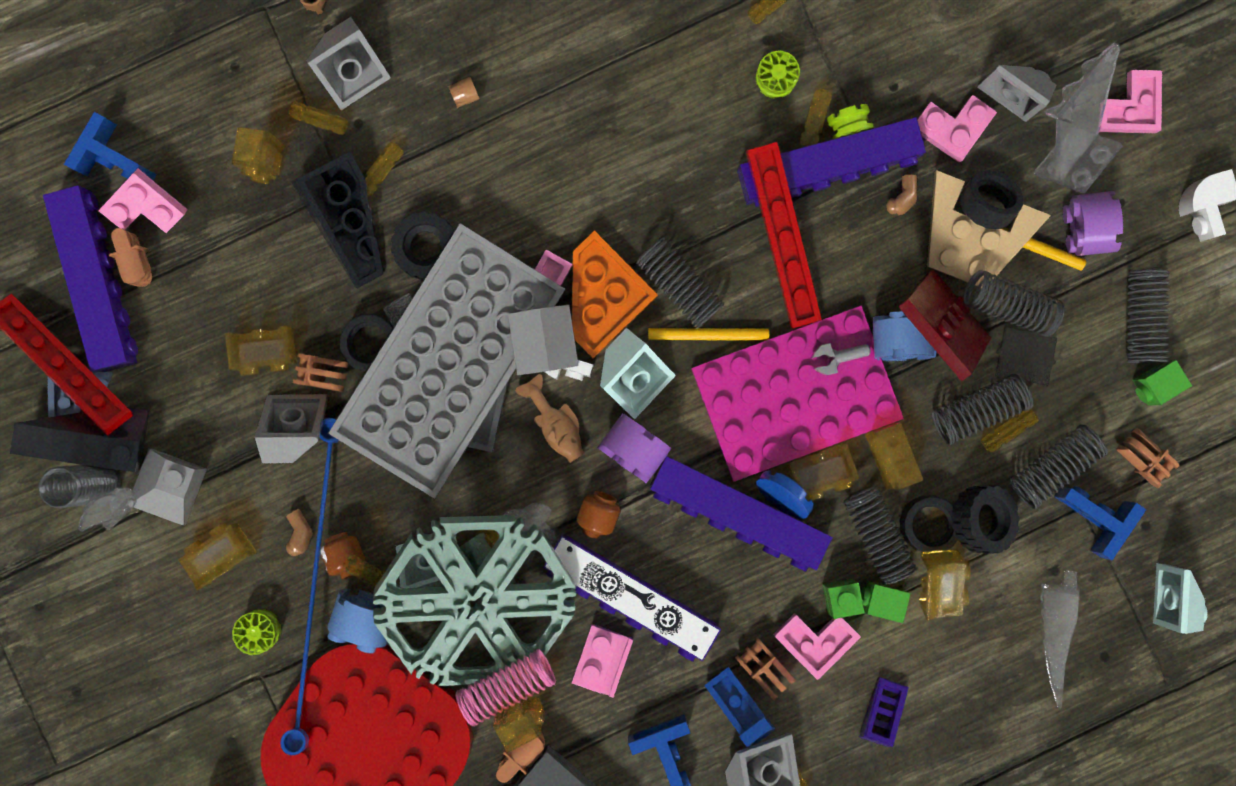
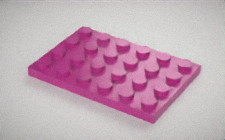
[691,306,904,482]

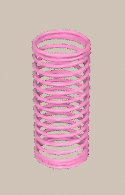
[456,649,556,727]

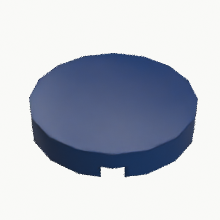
[756,470,813,519]

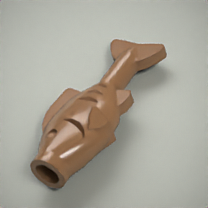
[515,374,585,463]

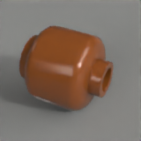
[576,491,621,539]
[320,532,366,580]

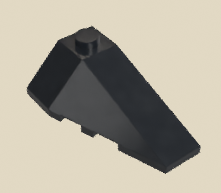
[291,152,383,289]
[10,407,150,472]

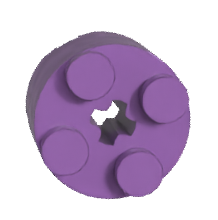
[1063,191,1123,256]
[597,413,672,483]

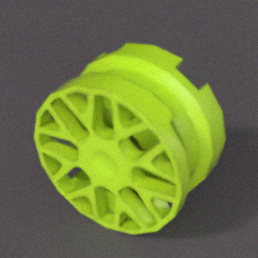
[755,50,800,99]
[827,104,875,139]
[232,609,282,655]

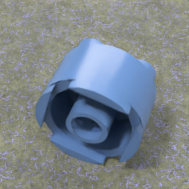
[873,311,936,361]
[327,589,388,653]

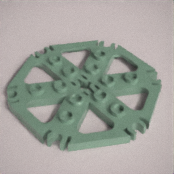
[373,515,576,686]

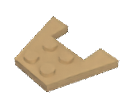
[927,170,1051,288]

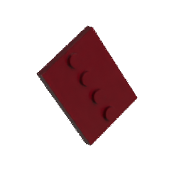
[899,269,992,381]

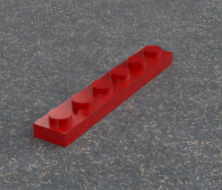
[745,142,822,328]
[0,293,133,436]

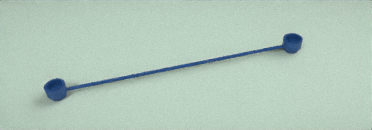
[280,418,340,755]

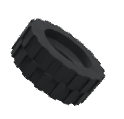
[391,211,455,281]
[952,486,1020,554]

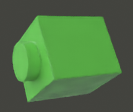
[1132,360,1192,406]
[822,578,865,619]
[861,581,911,623]

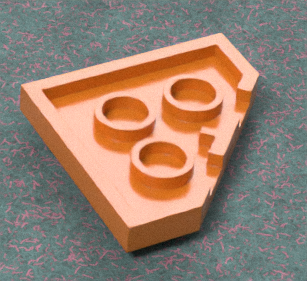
[572,230,658,359]

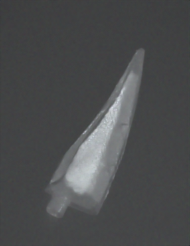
[1041,570,1080,708]

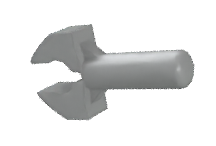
[811,343,871,375]

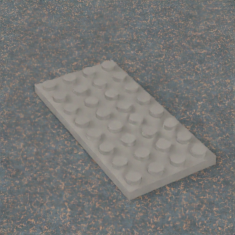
[328,223,565,499]

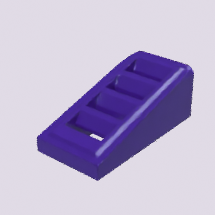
[859,677,909,747]

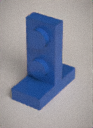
[64,112,157,181]
[1054,486,1146,560]
[704,667,776,747]
[628,715,691,786]

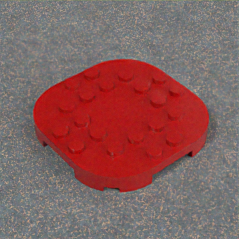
[260,643,473,786]

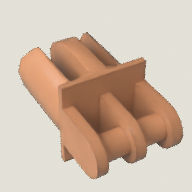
[109,228,153,287]
[293,353,349,392]
[1115,427,1180,488]
[735,637,796,701]
[496,728,545,783]

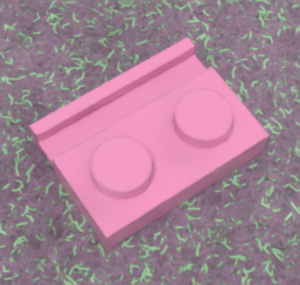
[572,624,633,698]

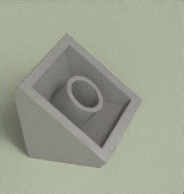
[508,305,579,375]

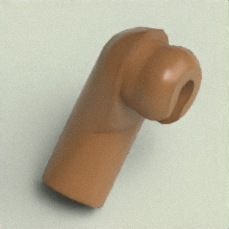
[887,175,917,215]
[286,509,313,556]

